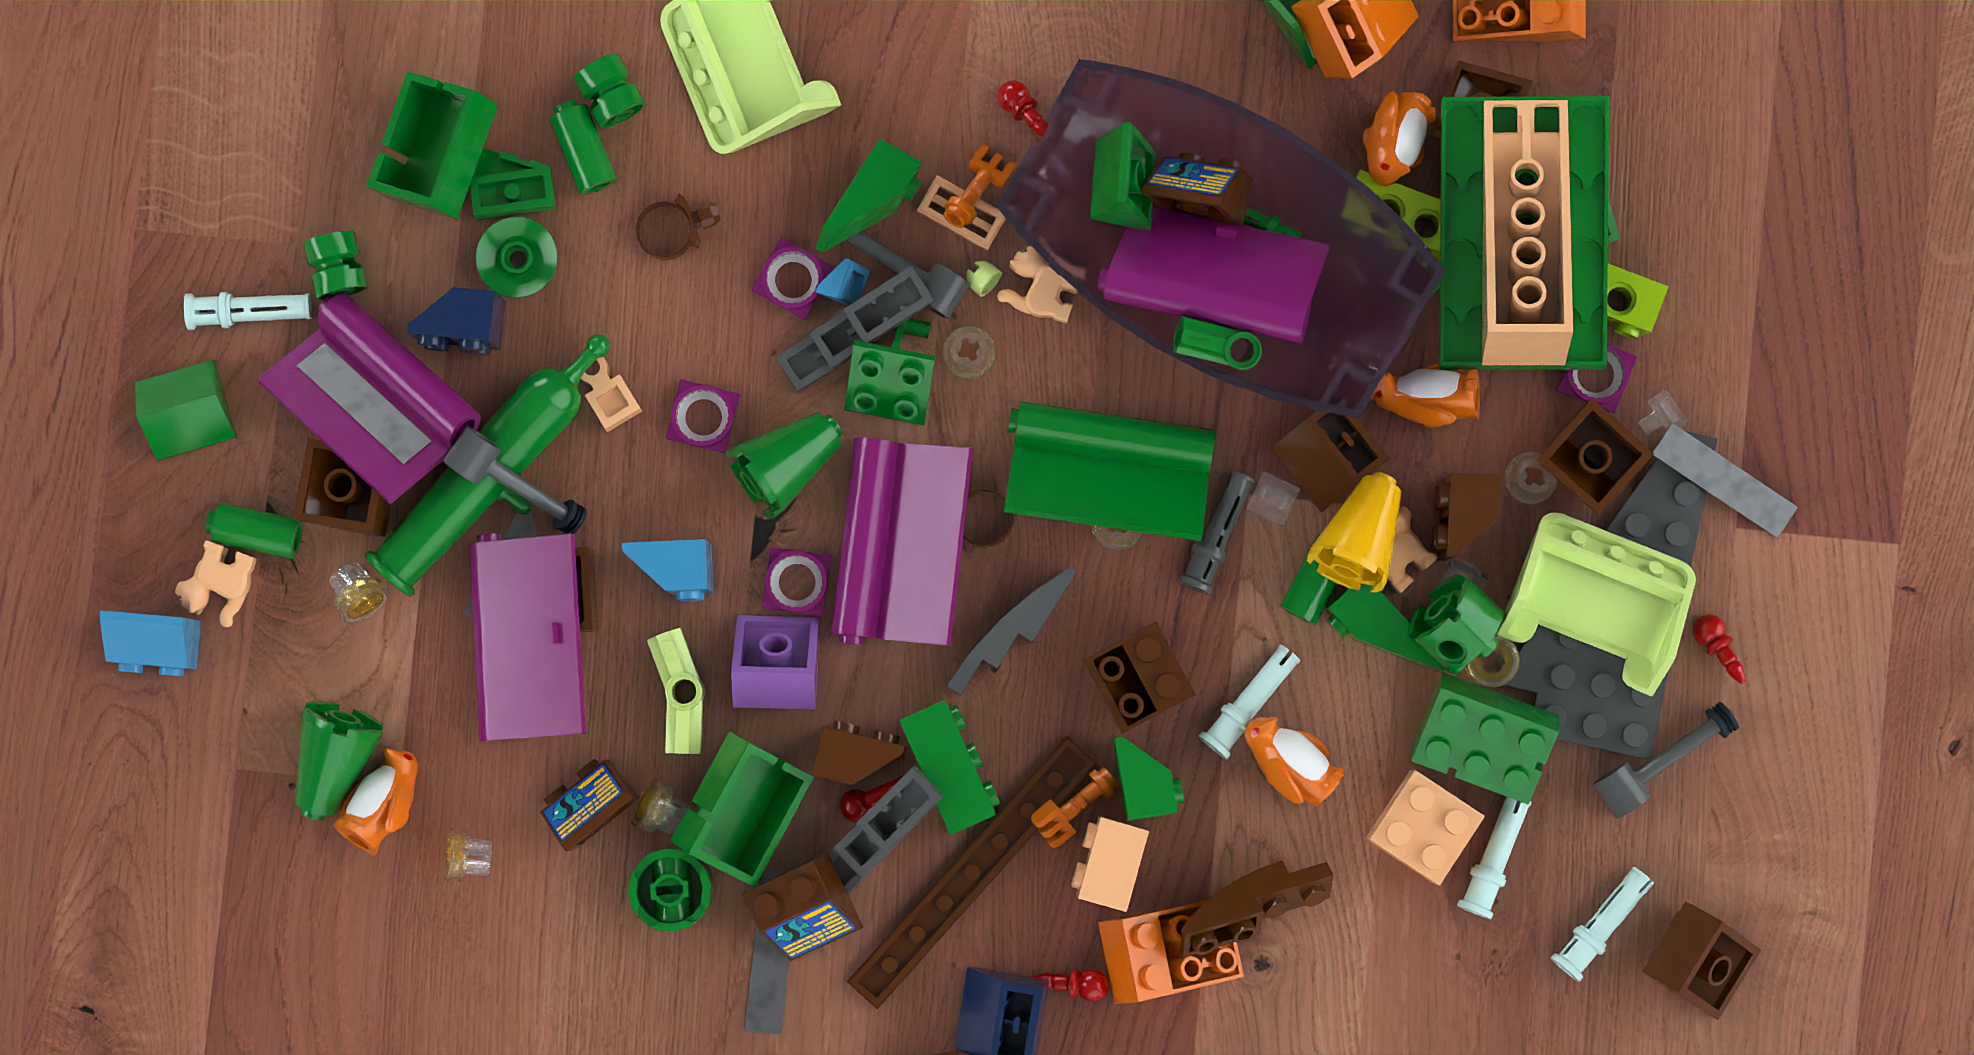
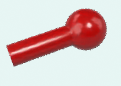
[839,774,905,822]

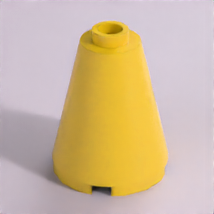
[1307,472,1402,593]

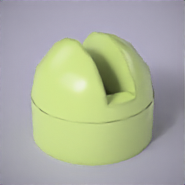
[966,261,1002,297]

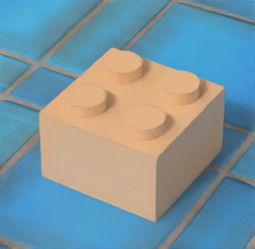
[1365,770,1485,886]
[1071,816,1149,912]

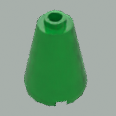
[725,412,843,519]
[295,701,383,821]

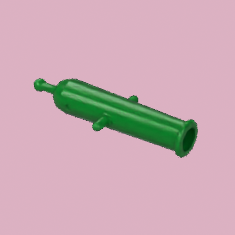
[365,334,610,596]

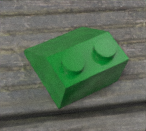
[1112,737,1184,821]

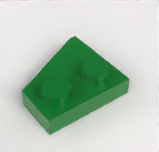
[470,148,557,221]

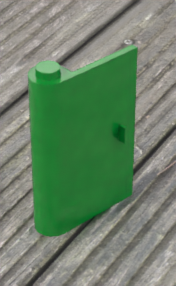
[1004,401,1216,541]

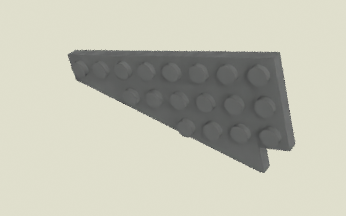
[1498,431,1718,760]

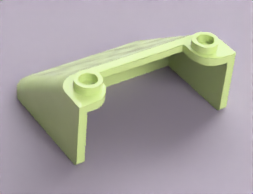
[660,0,841,154]
[1497,512,1696,696]

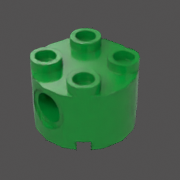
[1408,574,1506,675]
[628,847,715,932]

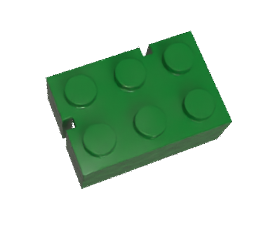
[366,71,498,220]
[1411,672,1559,805]
[899,700,1000,835]
[670,731,814,887]

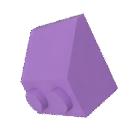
[731,615,819,710]

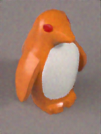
[1363,91,1436,187]
[1373,364,1480,428]
[1245,717,1345,807]
[333,748,418,856]

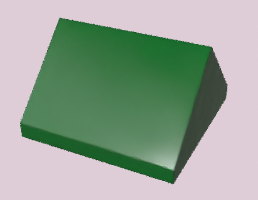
[1090,122,1156,231]
[135,359,237,461]

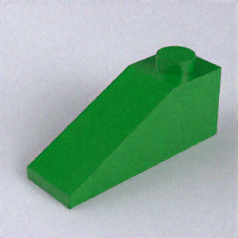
[815,138,923,253]
[1325,584,1446,672]

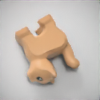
[997,244,1083,324]
[1388,506,1438,594]
[175,540,257,628]

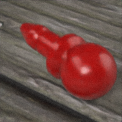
[997,80,1053,141]
[1693,614,1746,684]
[1031,969,1109,1002]

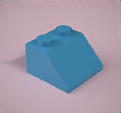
[622,539,714,602]
[100,610,202,677]

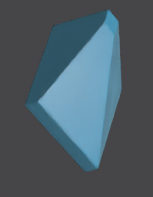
[815,258,870,306]

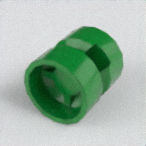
[573,53,647,129]
[303,230,368,300]

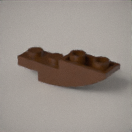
[1180,861,1333,958]

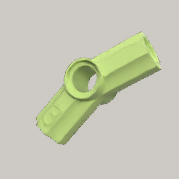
[647,628,706,754]

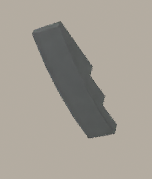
[776,266,934,393]
[947,568,1076,695]
[829,766,944,895]

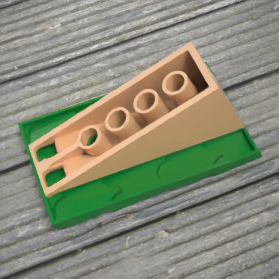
[1439,96,1610,370]

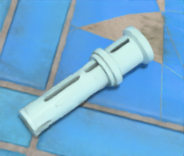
[184,292,312,330]
[1198,644,1301,760]
[1457,796,1532,920]
[1550,867,1654,982]

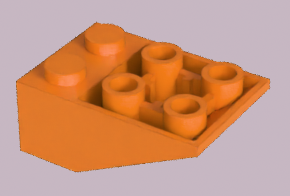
[1291,0,1419,79]
[1453,0,1586,42]
[1098,899,1244,1004]

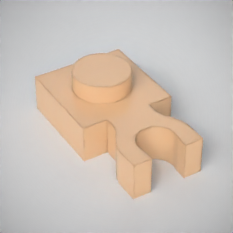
[581,357,642,432]

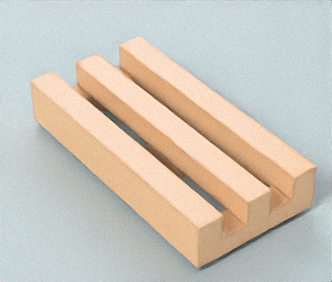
[917,175,1008,252]

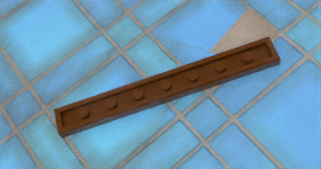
[847,736,1097,1009]

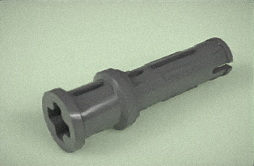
[1177,470,1255,595]

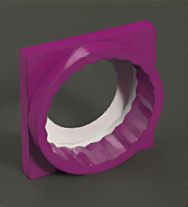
[751,237,835,321]
[1557,343,1637,414]
[665,379,740,454]
[762,547,832,617]

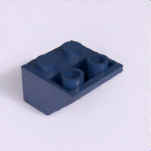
[407,287,506,355]
[954,966,1049,1055]

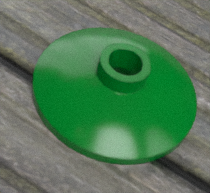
[476,217,558,298]

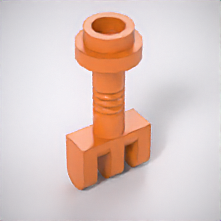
[944,143,1017,228]
[1031,767,1119,848]

